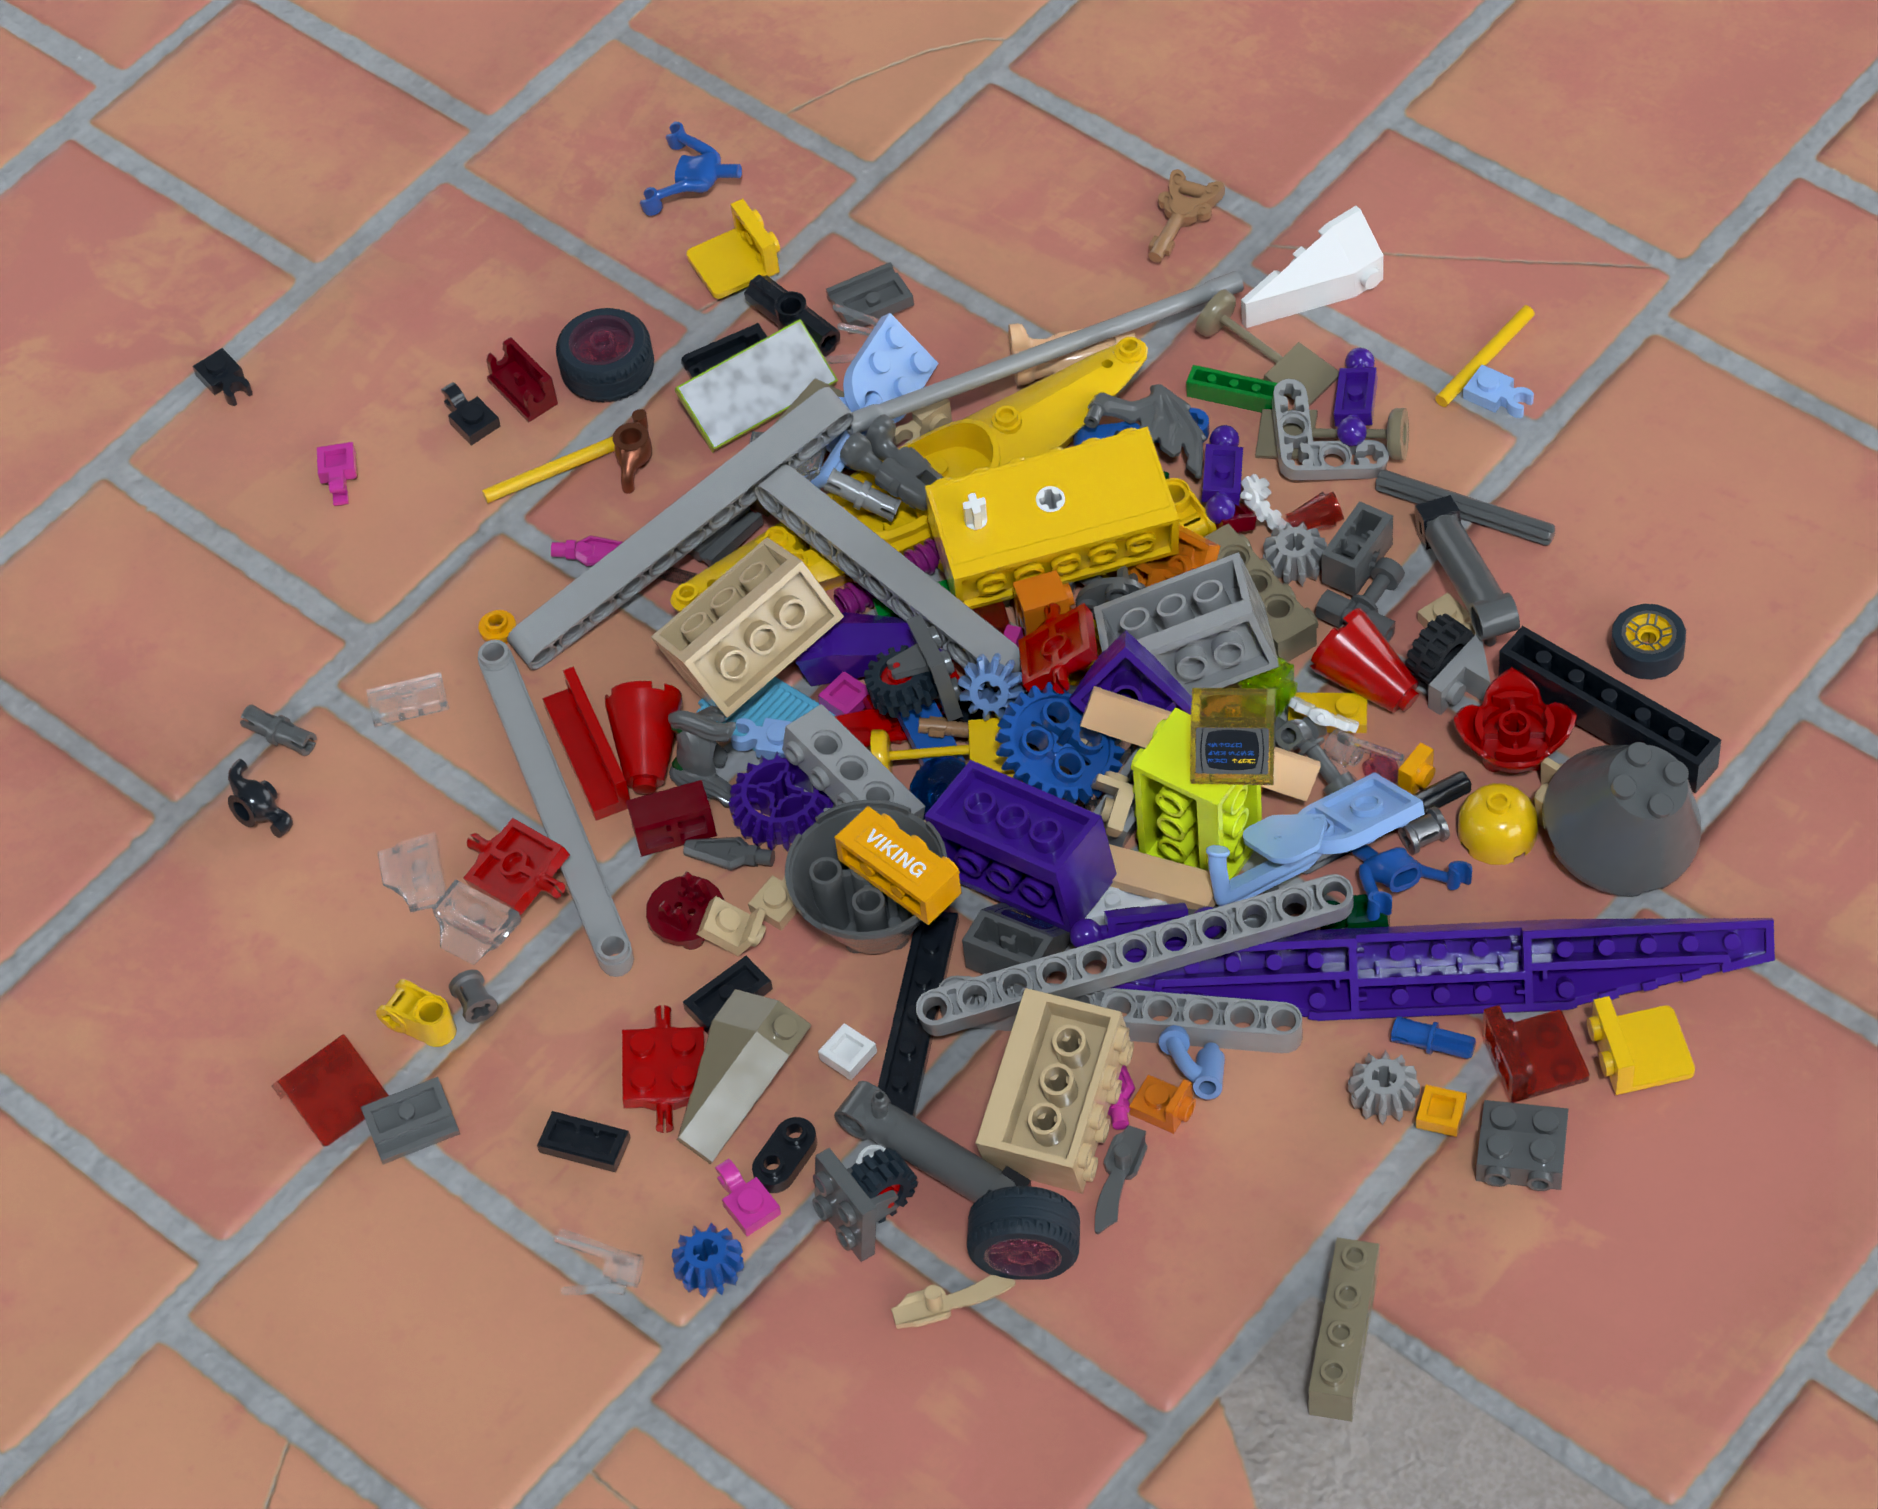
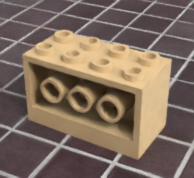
[651,537,844,718]
[976,988,1134,1194]

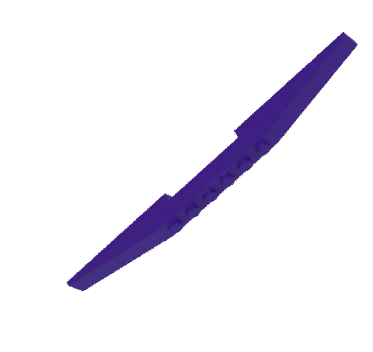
[1111,918,1775,1021]

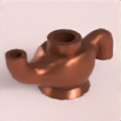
[613,409,652,494]

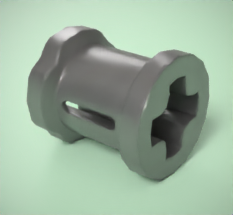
[1397,806,1450,855]
[448,969,497,1024]

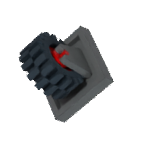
[864,614,963,721]
[812,1148,918,1262]

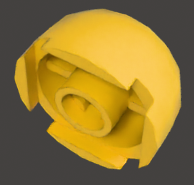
[1458,783,1538,865]

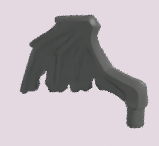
[1084,384,1207,479]

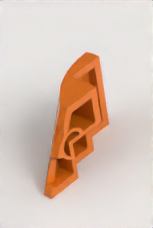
[1128,525,1221,587]

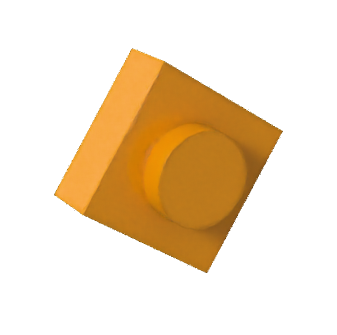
[1398,742,1436,795]
[1416,1084,1467,1137]

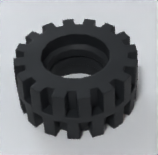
[1405,614,1474,686]

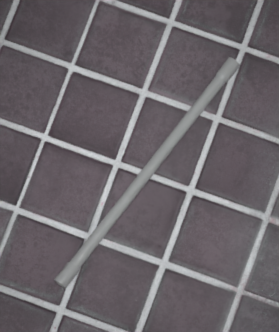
[846,271,1244,436]

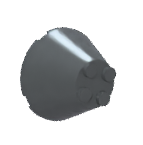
[1542,742,1701,896]
[785,800,947,954]

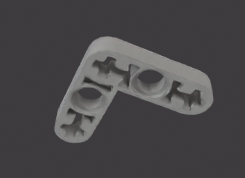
[1272,379,1389,480]

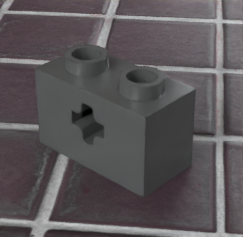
[1322,501,1393,596]

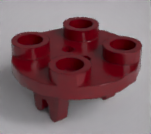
[646,872,724,950]

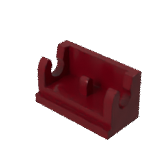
[486,337,558,423]
[626,780,717,857]

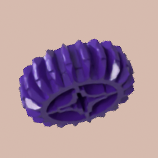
[729,751,834,851]

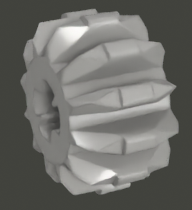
[1263,521,1327,587]
[1348,1050,1420,1125]

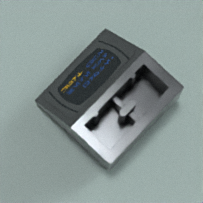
[962,902,1071,982]

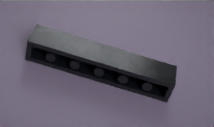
[1498,625,1722,794]

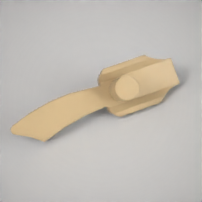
[891,1275,1016,1329]

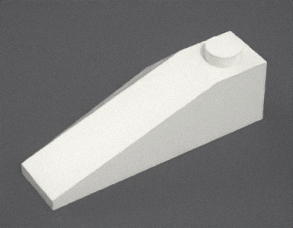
[1241,206,1384,328]

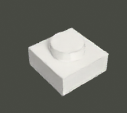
[818,1023,877,1080]

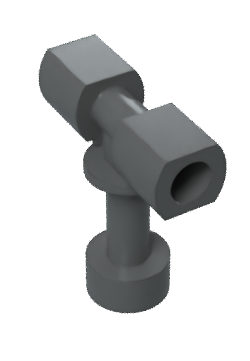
[1316,557,1405,643]
[1274,716,1356,796]

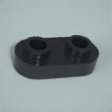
[752,1117,818,1193]

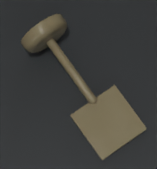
[1195,289,1339,407]
[1255,408,1409,460]

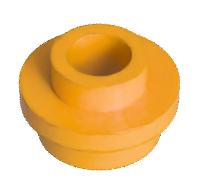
[478,610,517,644]

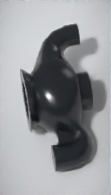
[228,759,293,838]

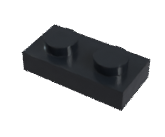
[683,955,773,1034]

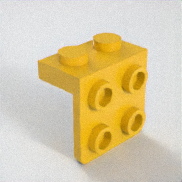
[686,198,780,299]
[1587,996,1695,1095]

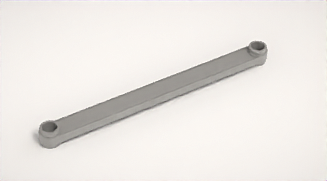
[478,640,634,977]

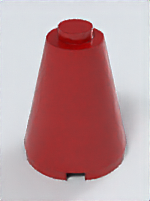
[1309,608,1419,713]
[605,681,683,794]

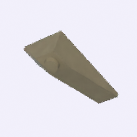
[677,989,811,1164]

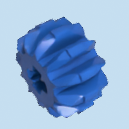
[672,1222,744,1298]

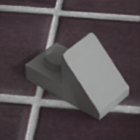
[1428,634,1490,715]

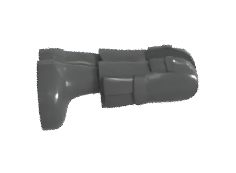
[840,414,944,511]

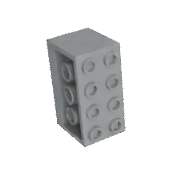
[1093,552,1279,698]

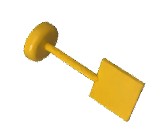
[871,718,1029,774]

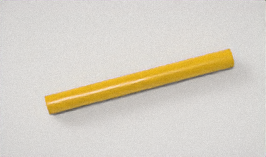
[1435,305,1535,407]
[482,436,615,504]

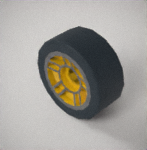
[1610,604,1686,680]

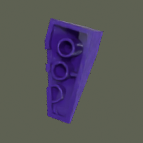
[796,612,953,687]
[1069,630,1221,728]

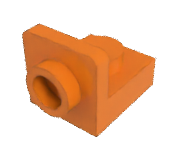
[1129,1074,1196,1134]

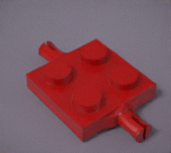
[1018,603,1098,694]
[463,818,570,916]
[622,1005,704,1133]

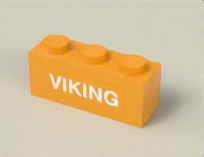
[834,806,962,925]

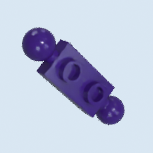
[1334,347,1378,447]
[1201,425,1243,524]
[1070,903,1223,948]

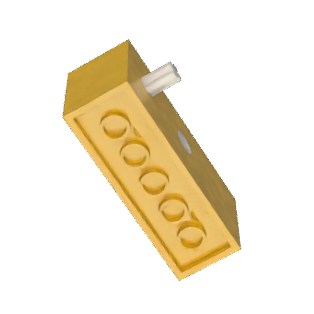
[925,426,1179,609]

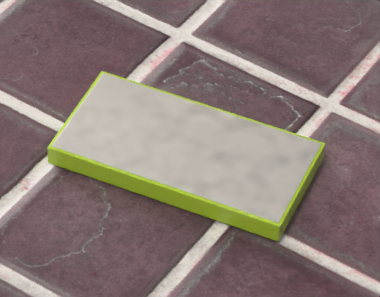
[675,319,838,453]

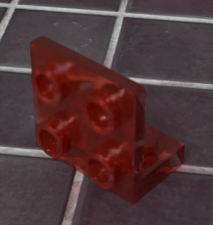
[1482,1005,1590,1103]
[272,1034,389,1147]

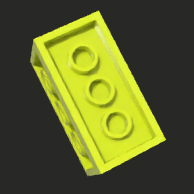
[1131,708,1262,880]

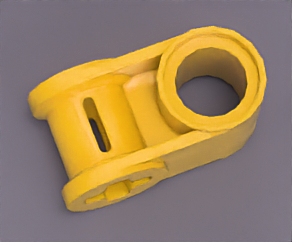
[1166,478,1217,537]
[375,979,457,1047]

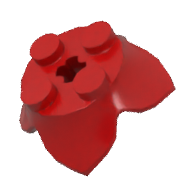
[1453,667,1577,773]

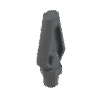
[683,837,775,870]

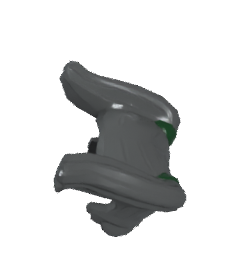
[668,706,736,807]

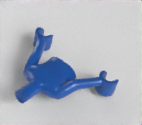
[640,121,742,216]
[1352,844,1472,921]

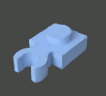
[1463,365,1534,418]
[731,718,792,760]

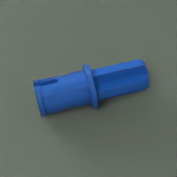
[1391,1016,1476,1059]

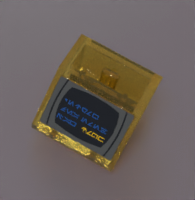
[1190,688,1276,785]

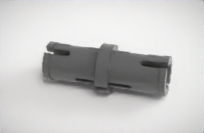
[240,704,317,756]

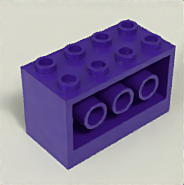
[924,760,1117,932]

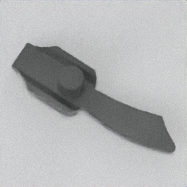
[1095,1125,1147,1234]

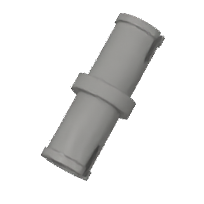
[823,468,902,522]

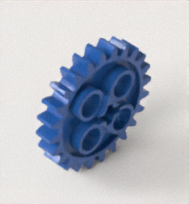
[995,682,1125,804]

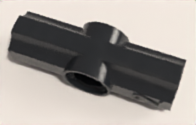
[744,274,840,357]

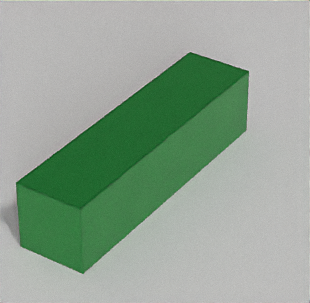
[1186,365,1277,413]

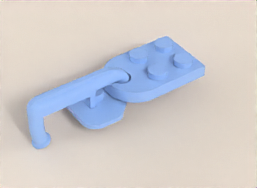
[802,313,939,489]
[1206,772,1425,906]

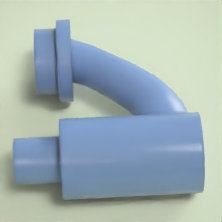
[1159,1025,1225,1100]

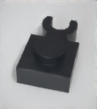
[192,348,253,406]

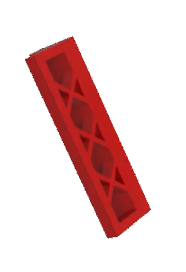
[542,666,630,821]

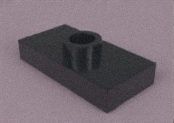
[537,1111,631,1173]

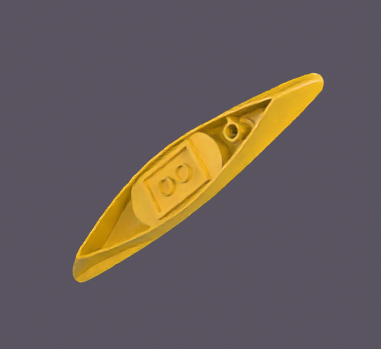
[670,337,1148,612]

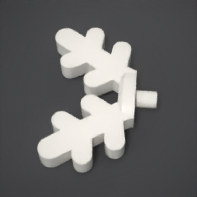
[1240,474,1287,530]
[1288,696,1359,733]

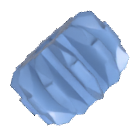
[958,653,1026,721]

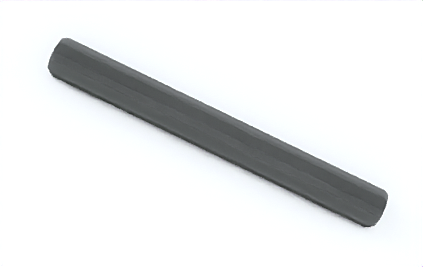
[1376,470,1556,546]

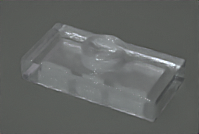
[366,672,449,727]

